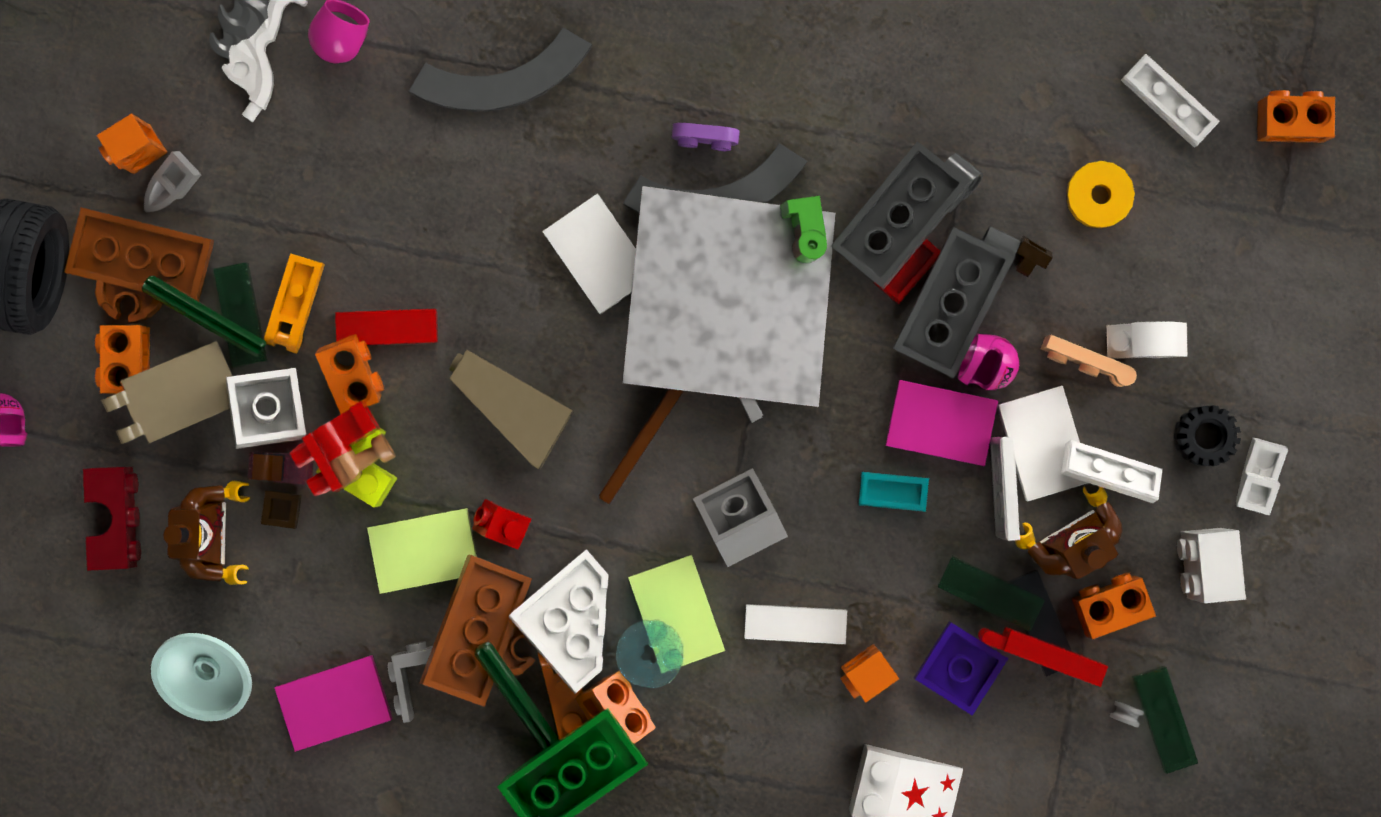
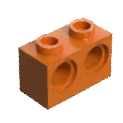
[1257,90,1335,143]
[96,113,168,174]
[95,325,150,394]
[315,334,384,414]
[1072,573,1156,640]
[840,644,899,703]
[575,670,656,744]

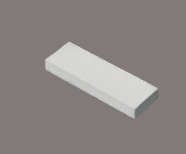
[1121,54,1220,148]
[1061,440,1162,503]
[744,604,847,644]

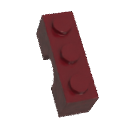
[83,467,141,571]

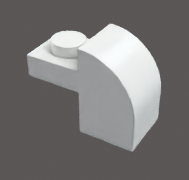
[1106,322,1187,359]

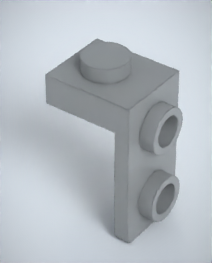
[388,641,433,723]

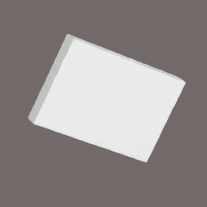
[542,193,636,315]
[997,386,1088,502]
[990,436,1020,541]

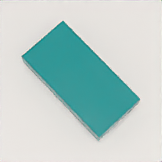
[858,472,929,512]

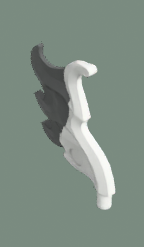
[209,0,308,122]

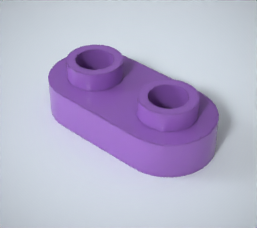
[672,123,740,151]

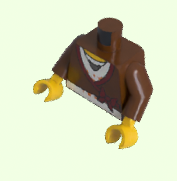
[163,481,250,585]
[1015,486,1123,579]

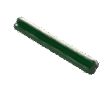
[142,276,266,357]
[474,642,559,751]

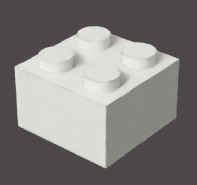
[226,368,306,449]
[1177,528,1246,603]

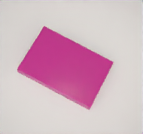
[885,380,998,466]
[274,655,393,752]

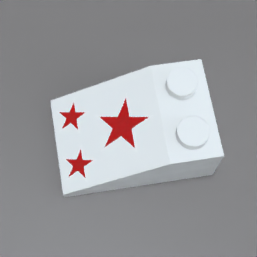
[849,744,963,817]

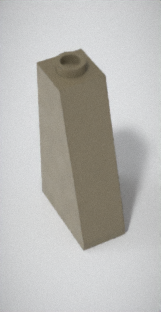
[449,349,574,469]

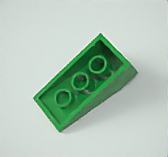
[497,708,648,817]

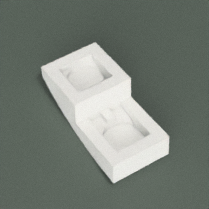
[1236,437,1288,515]

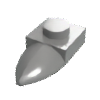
[144,151,201,212]

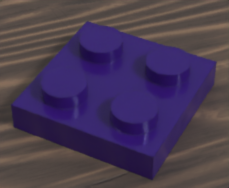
[914,621,1008,716]

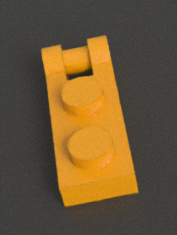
[264,253,325,354]

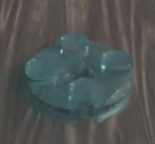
[616,619,684,688]

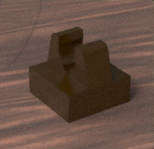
[1016,236,1053,277]
[261,490,302,529]

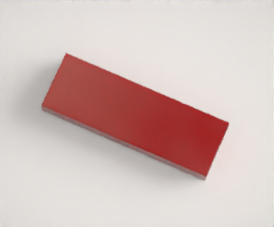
[335,309,438,345]

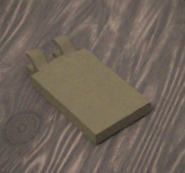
[101,341,232,444]

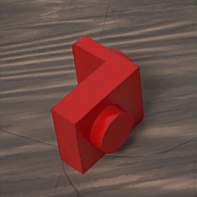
[472,499,532,550]

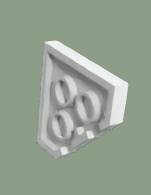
[508,549,608,694]

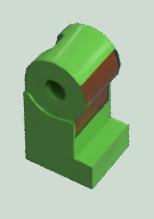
[780,196,827,263]

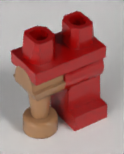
[290,401,396,496]

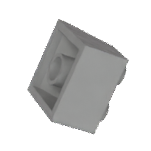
[693,468,788,567]

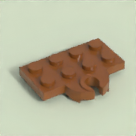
[64,207,214,323]
[419,555,535,707]

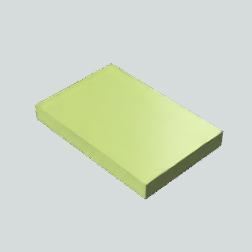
[367,508,477,594]
[628,555,725,673]

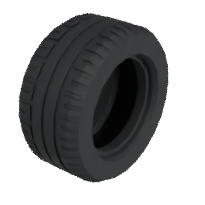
[0,198,69,335]

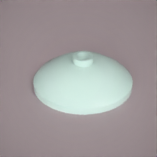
[151,633,252,721]

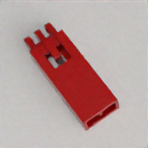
[978,626,1108,687]

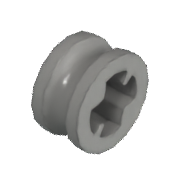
[1109,701,1144,728]

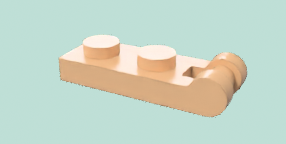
[1041,335,1137,387]

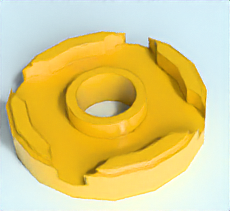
[1066,161,1135,228]

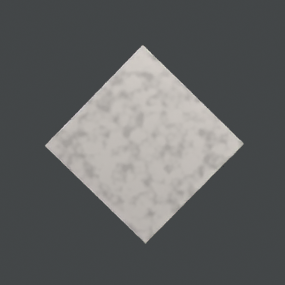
[623,186,836,407]

